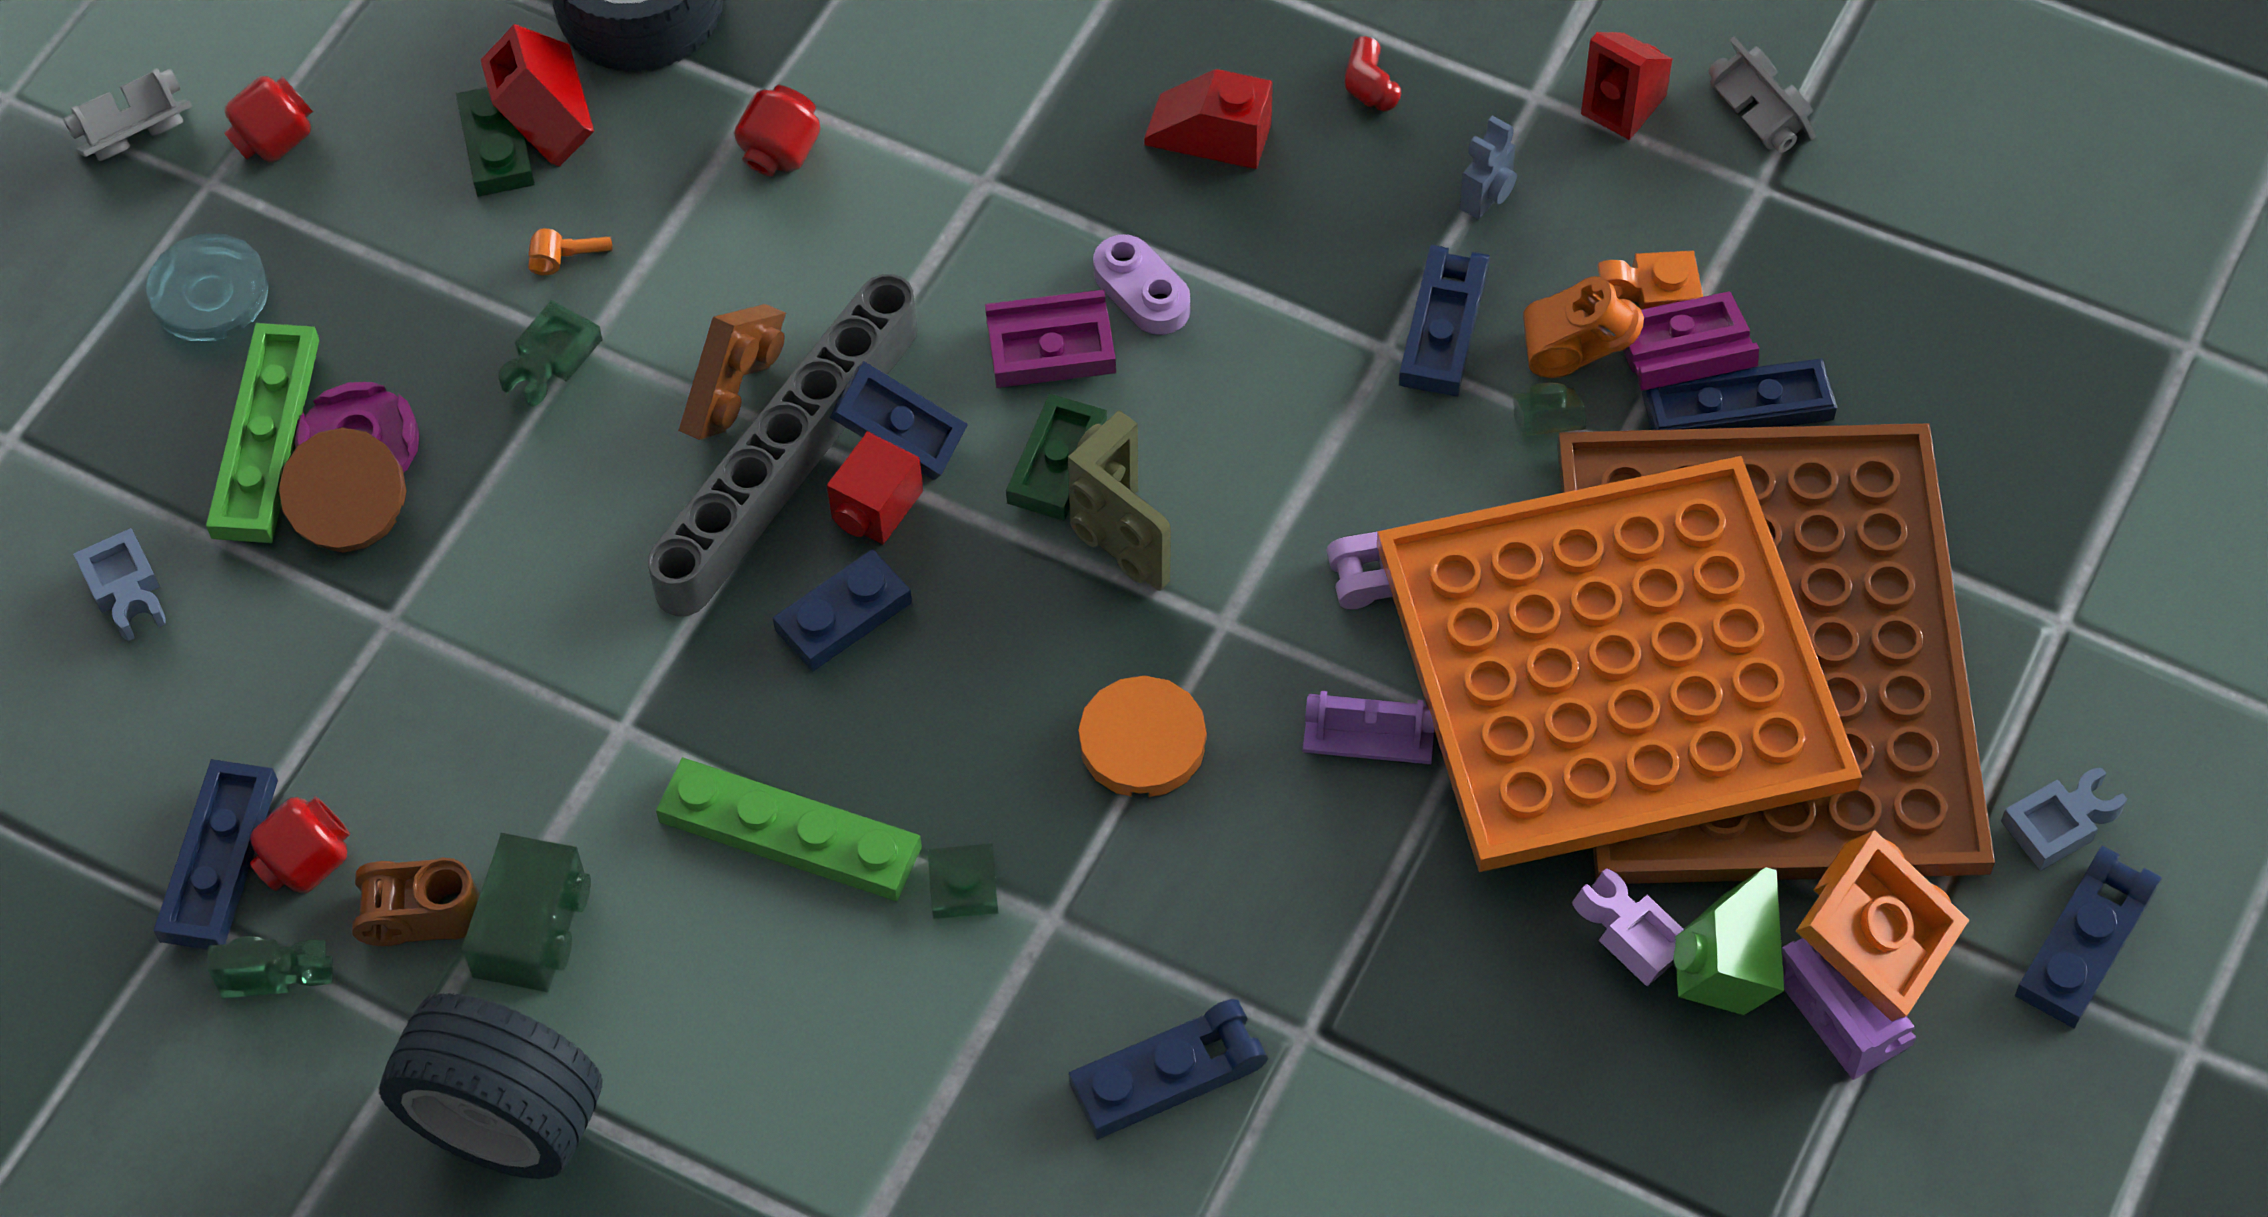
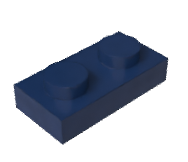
[829,361,968,480]
[772,549,912,672]

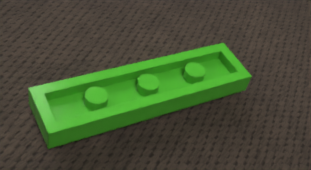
[206,323,320,543]
[656,757,922,902]

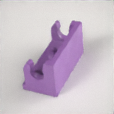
[1781,938,1916,1080]

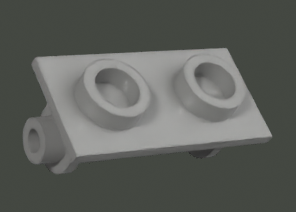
[1708,36,1816,153]
[63,68,192,161]

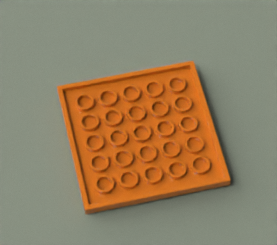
[1377,456,1862,872]

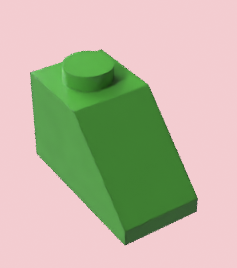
[1674,867,1784,1015]

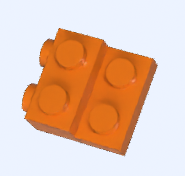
[1796,830,1969,1022]

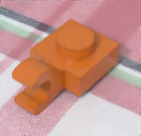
[1595,250,1703,310]

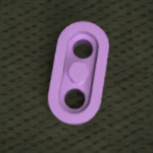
[1093,235,1190,335]

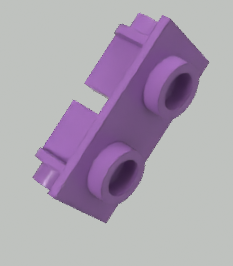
[1303,691,1434,764]

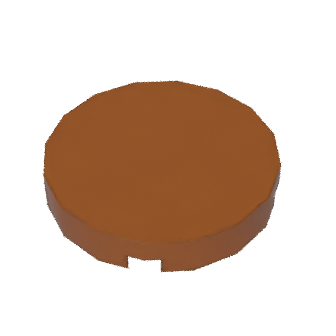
[279,427,407,553]

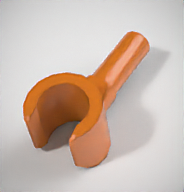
[528,228,612,275]

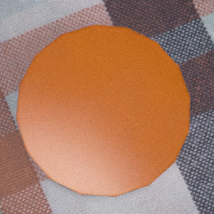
[1078,676,1207,797]

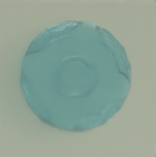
[146,234,269,341]

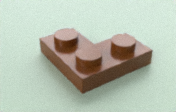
[678,304,786,440]

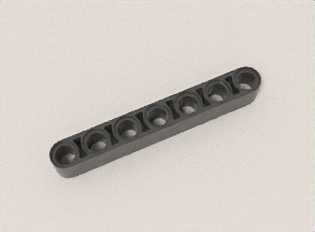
[648,274,917,616]

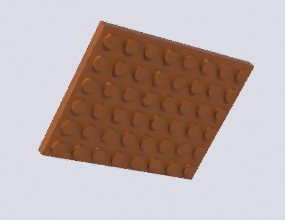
[1557,423,1995,884]

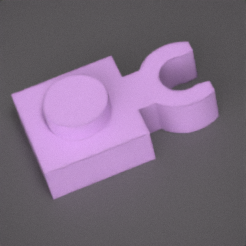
[1572,868,1683,986]

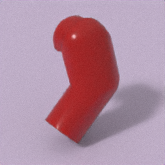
[1344,36,1401,112]

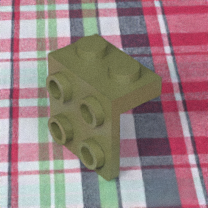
[1068,410,1171,591]

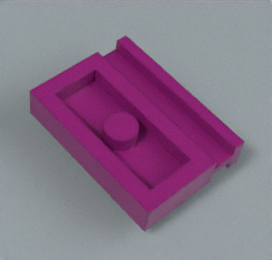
[985,290,1116,388]
[1622,291,1759,391]

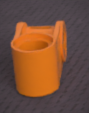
[1523,276,1644,378]

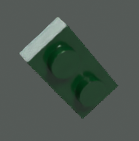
[456,87,535,197]
[1006,393,1107,521]

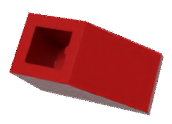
[480,24,594,166]

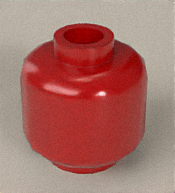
[224,76,313,162]
[734,85,821,176]
[250,797,350,894]

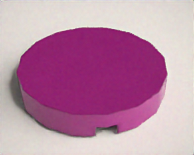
[294,382,419,473]

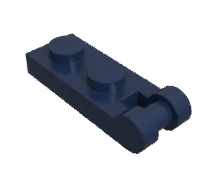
[1399,245,1490,397]
[2015,845,2162,1029]
[1068,999,1268,1140]

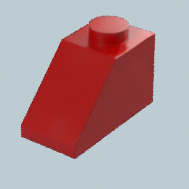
[1581,32,1673,140]
[1144,69,1272,169]

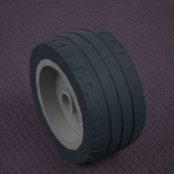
[552,0,723,72]
[378,993,603,1179]

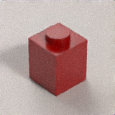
[827,431,923,545]

